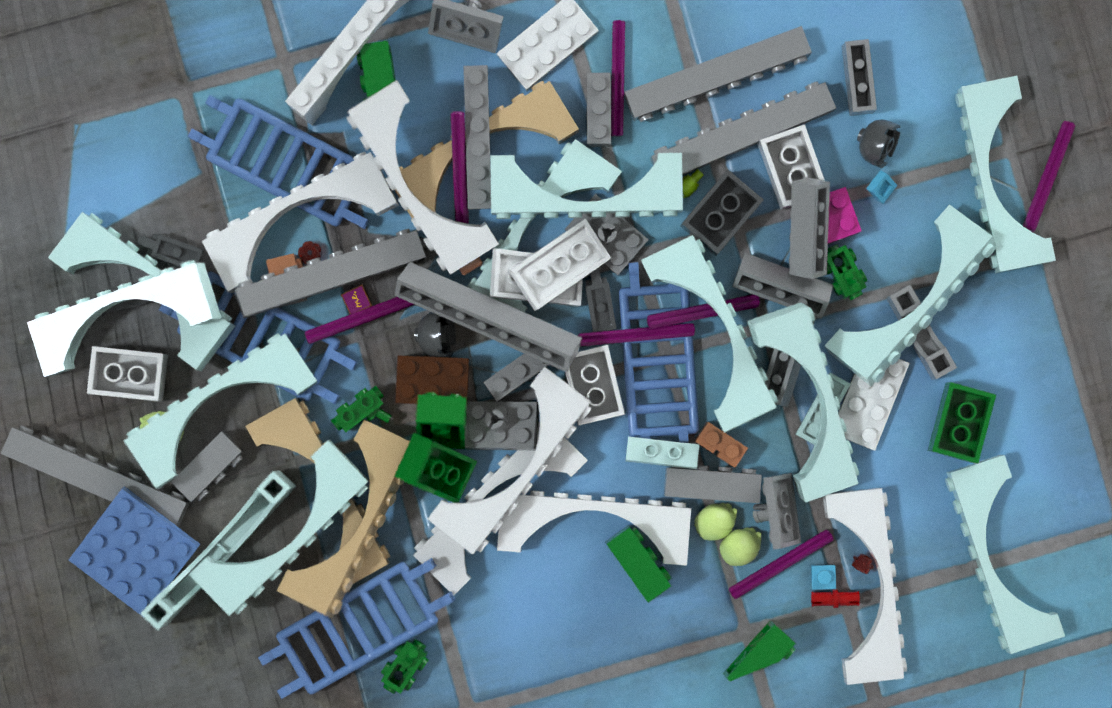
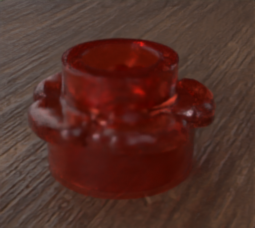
[298,241,321,264]
[851,554,874,574]

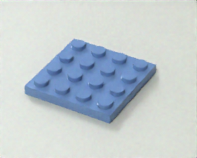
[69,486,200,617]

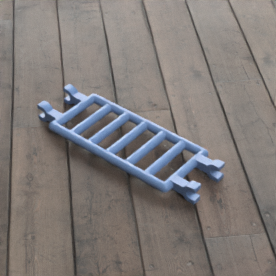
[187,95,369,229]
[619,262,699,443]
[159,272,358,404]
[258,558,456,699]

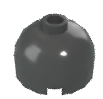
[857,119,901,168]
[414,312,456,358]

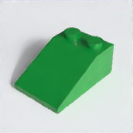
[723,620,796,681]

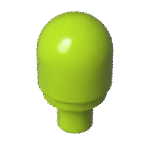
[682,169,704,198]

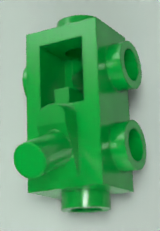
[827,244,867,301]
[331,385,392,433]
[380,639,429,694]

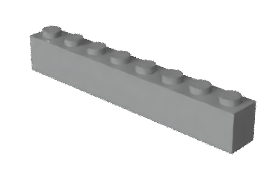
[624,26,812,123]
[650,81,836,176]
[234,229,426,319]
[394,262,582,372]
[0,425,190,527]

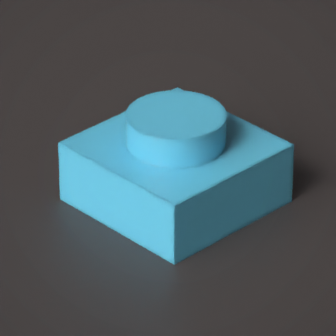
[866,170,897,204]
[811,565,836,590]

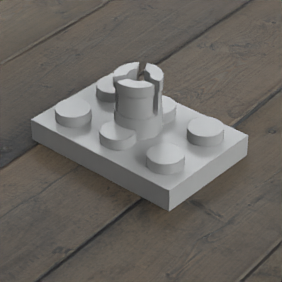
[428,0,504,53]
[565,194,649,276]
[465,402,539,451]
[753,473,801,549]

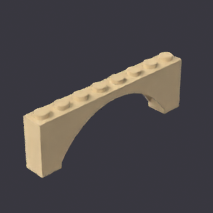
[395,81,579,218]
[246,398,391,584]
[277,420,410,619]

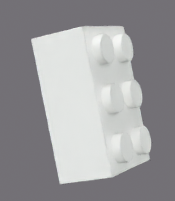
[757,124,825,210]
[565,345,625,426]
[87,346,168,402]

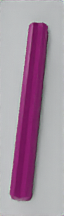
[611,20,625,137]
[451,111,469,224]
[1023,121,1075,232]
[647,294,760,329]
[305,297,415,344]
[578,323,695,346]
[729,529,834,599]

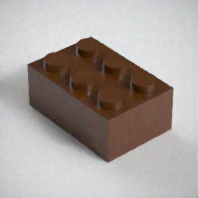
[395,355,470,406]

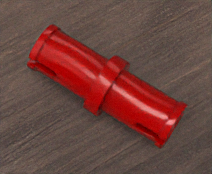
[811,589,860,608]

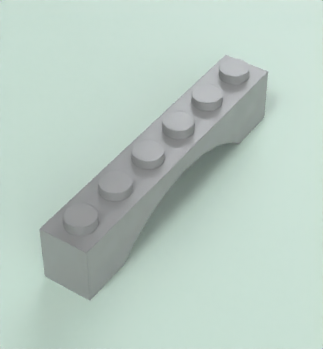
[464,65,491,209]

